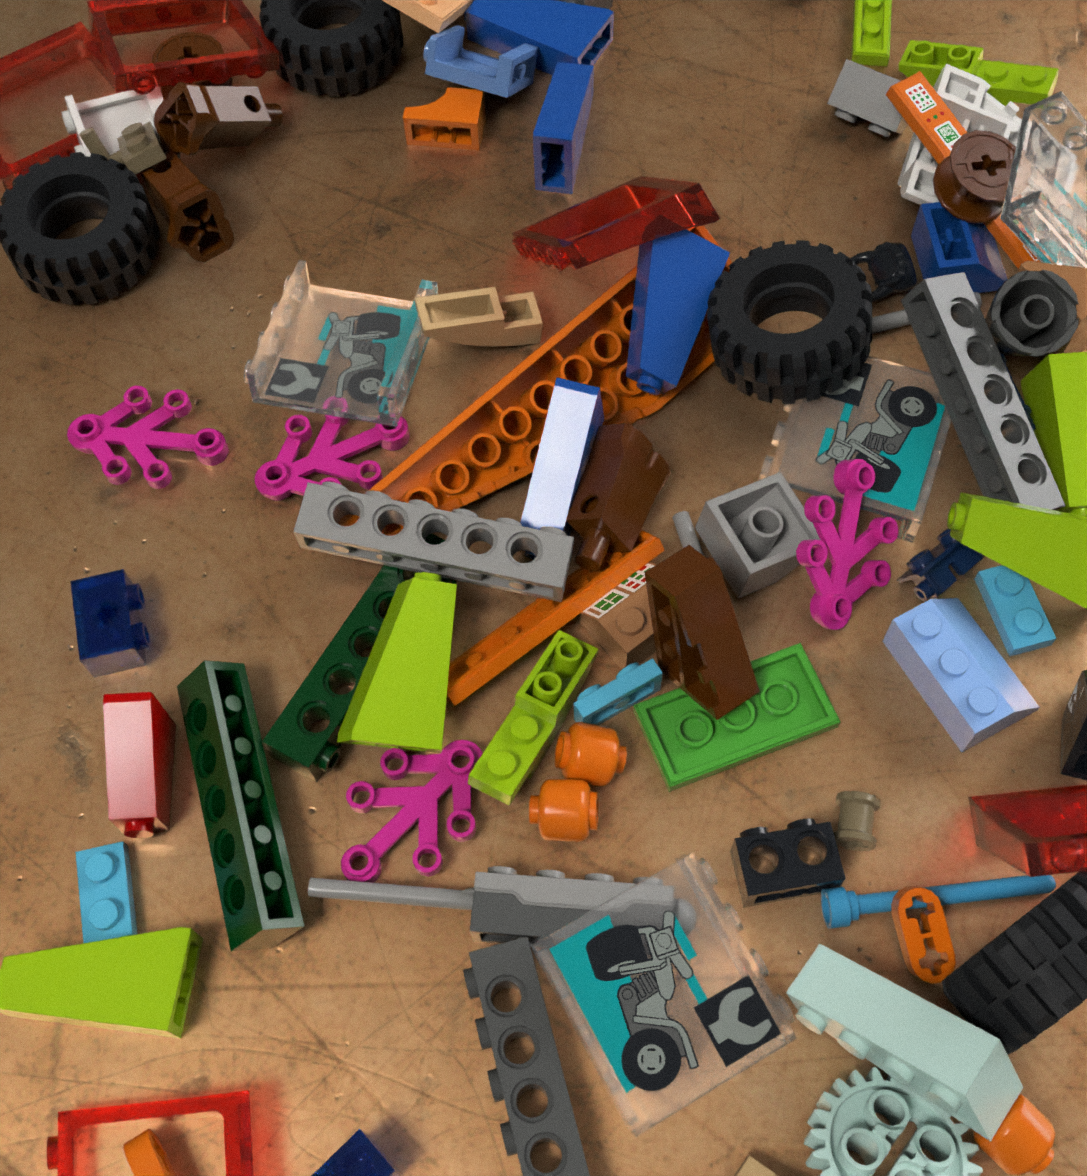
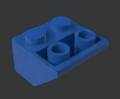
[911,202,1007,293]

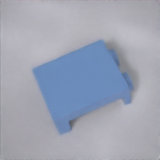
[423,25,539,98]

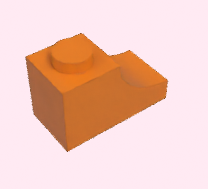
[403,87,486,151]

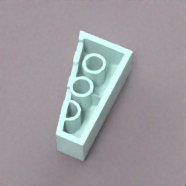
[786,944,1023,1142]

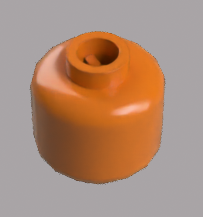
[554,722,627,787]
[529,779,599,842]
[973,1094,1056,1176]

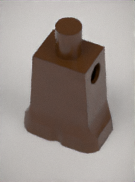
[154,82,283,156]
[140,151,234,263]
[566,423,672,571]

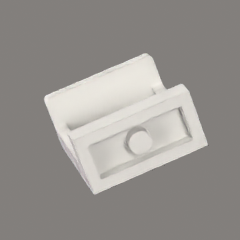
[61,73,181,169]

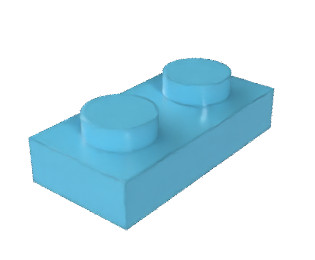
[974,565,1056,657]
[573,658,663,725]
[75,841,138,943]

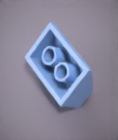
[882,598,1040,752]

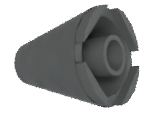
[985,270,1079,357]

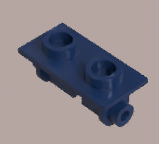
[897,528,985,602]

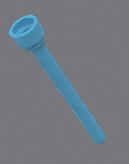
[821,873,1056,929]

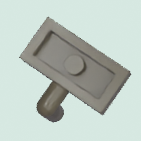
[79,121,167,175]

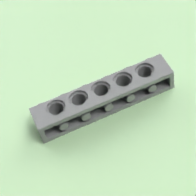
[293,482,574,602]

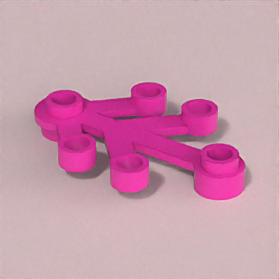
[67,386,229,489]
[255,398,410,501]
[796,459,899,630]
[341,740,483,883]

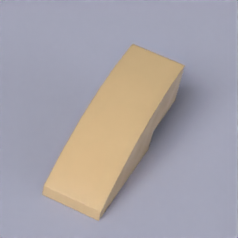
[415,287,543,347]

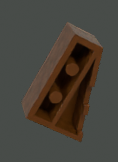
[644,545,760,720]

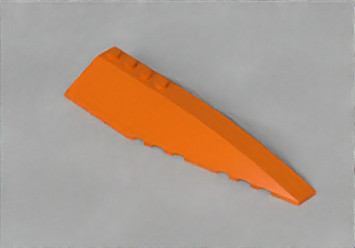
[338,216,733,560]

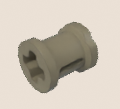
[833,791,880,851]

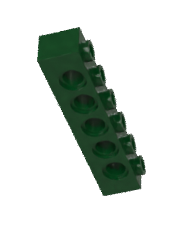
[262,533,457,783]
[177,660,305,951]

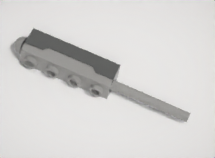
[308,866,696,955]

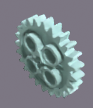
[804,1067,983,1176]

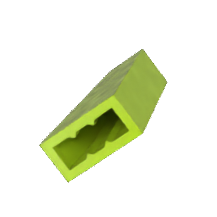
[1020,352,1087,516]
[947,492,1087,609]
[337,572,457,752]
[0,927,203,1039]

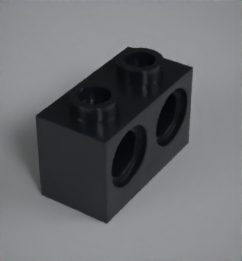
[730,818,846,908]

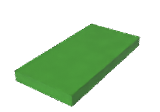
[633,643,840,792]

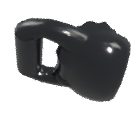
[850,242,917,302]

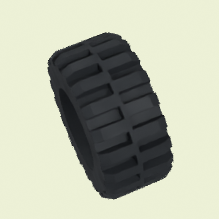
[259,0,404,97]
[0,152,160,305]
[707,240,872,404]
[942,866,1087,1055]

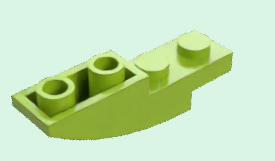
[898,40,1059,106]
[468,630,599,806]

